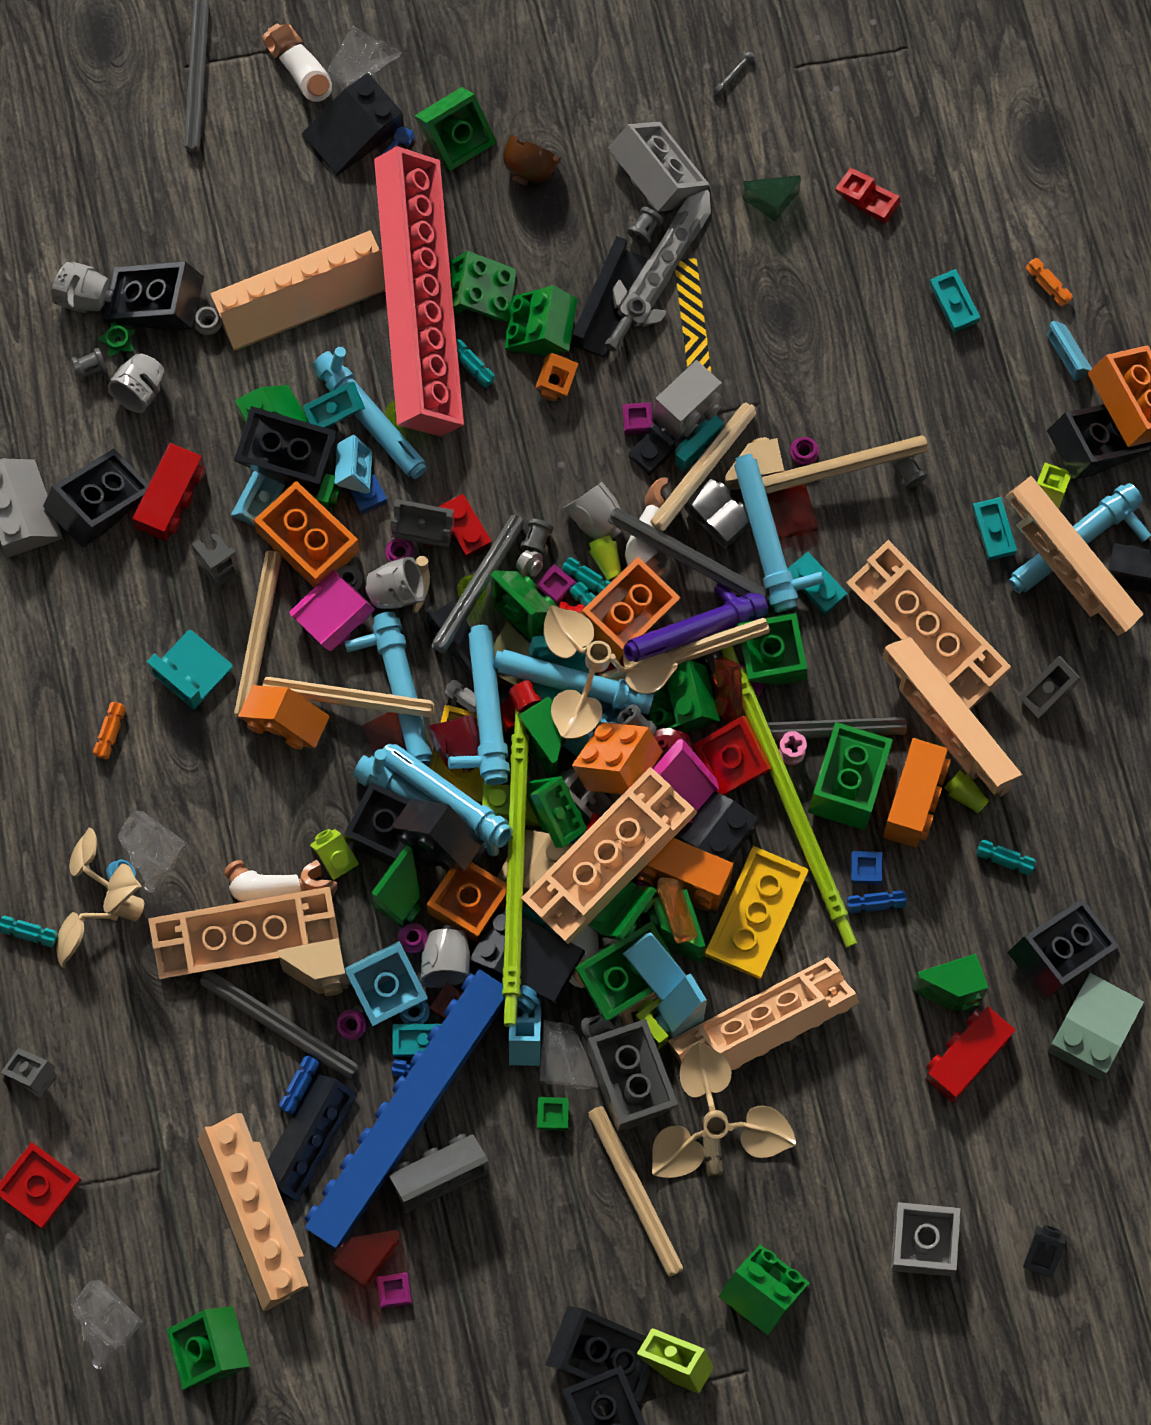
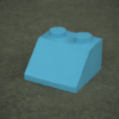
[345,941,428,1026]

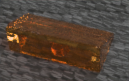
[657,878,698,944]

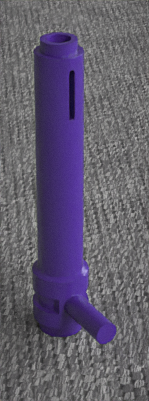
[623,583,768,662]

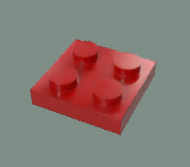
[693,716,772,796]
[0,1142,82,1230]

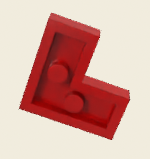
[424,494,492,559]

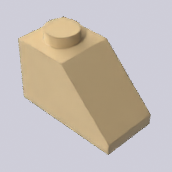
[724,437,784,491]

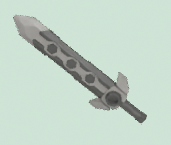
[605,190,711,352]

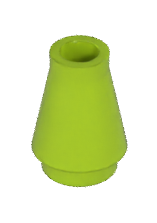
[589,535,622,581]
[944,770,989,814]

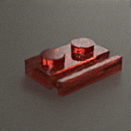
[767,484,818,540]

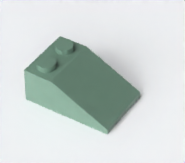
[1047,973,1144,1081]

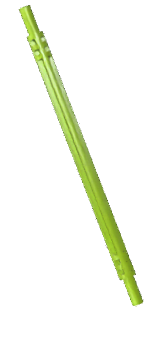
[721,646,857,948]
[502,708,529,1027]

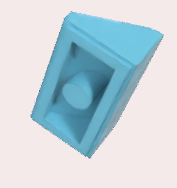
[1047,321,1092,381]
[335,435,372,494]
[231,471,285,526]
[623,933,686,1001]

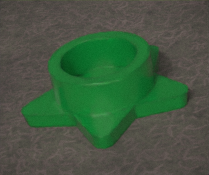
[98,322,135,357]

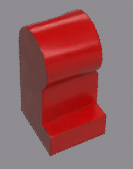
[500,680,542,733]

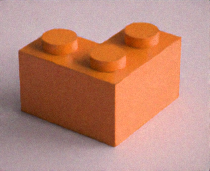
[238,685,330,750]

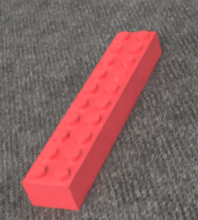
[374,146,464,437]

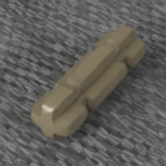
[700,1116,723,1176]

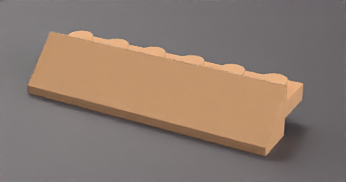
[210,230,386,351]
[1005,476,1143,636]
[846,540,1011,710]
[883,637,1022,797]
[521,767,697,944]
[148,887,341,979]
[668,957,860,1070]
[198,1113,309,1311]

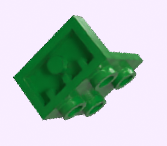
[449,251,516,323]
[526,776,588,848]
[587,881,657,940]

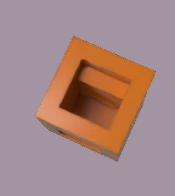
[535,353,579,401]

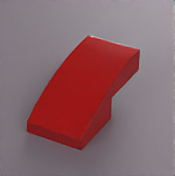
[835,167,901,224]

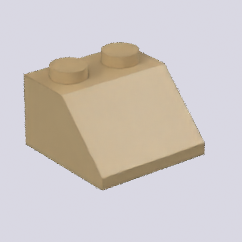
[497,830,573,895]
[277,938,348,996]

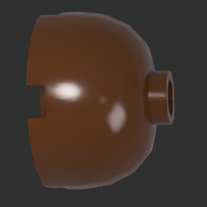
[503,135,562,187]

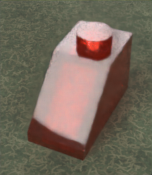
[333,1230,402,1290]

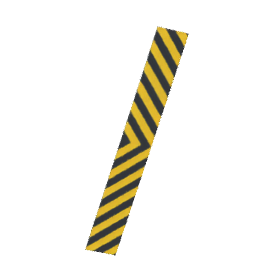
[675,258,717,415]

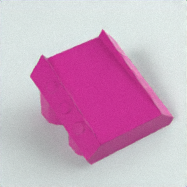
[289,570,375,652]
[653,739,719,823]

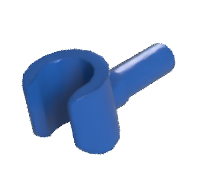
[381,127,415,155]

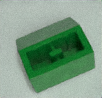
[504,285,578,356]
[647,660,720,733]
[718,1244,810,1335]

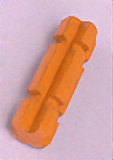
[1026,258,1073,307]
[93,702,126,760]

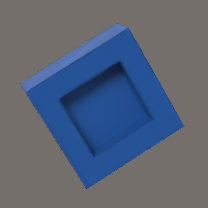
[349,474,387,515]
[851,851,882,884]

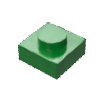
[316,473,341,512]
[537,1097,569,1131]

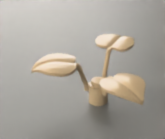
[544,605,678,739]
[56,827,144,969]
[652,1042,796,1178]

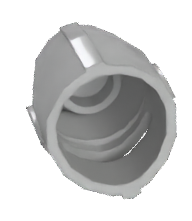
[51,262,113,313]
[108,354,165,413]
[563,482,622,540]
[366,557,425,609]
[421,925,470,988]

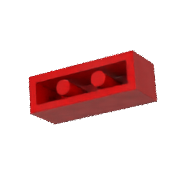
[132,443,206,542]
[925,1006,1016,1103]

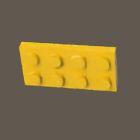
[705,846,809,980]

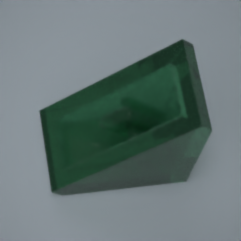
[742,175,801,221]

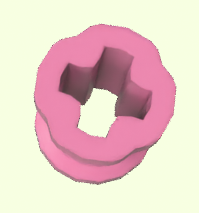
[779,731,807,766]

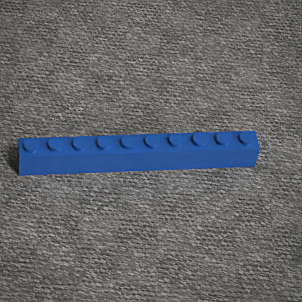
[304,969,505,1251]

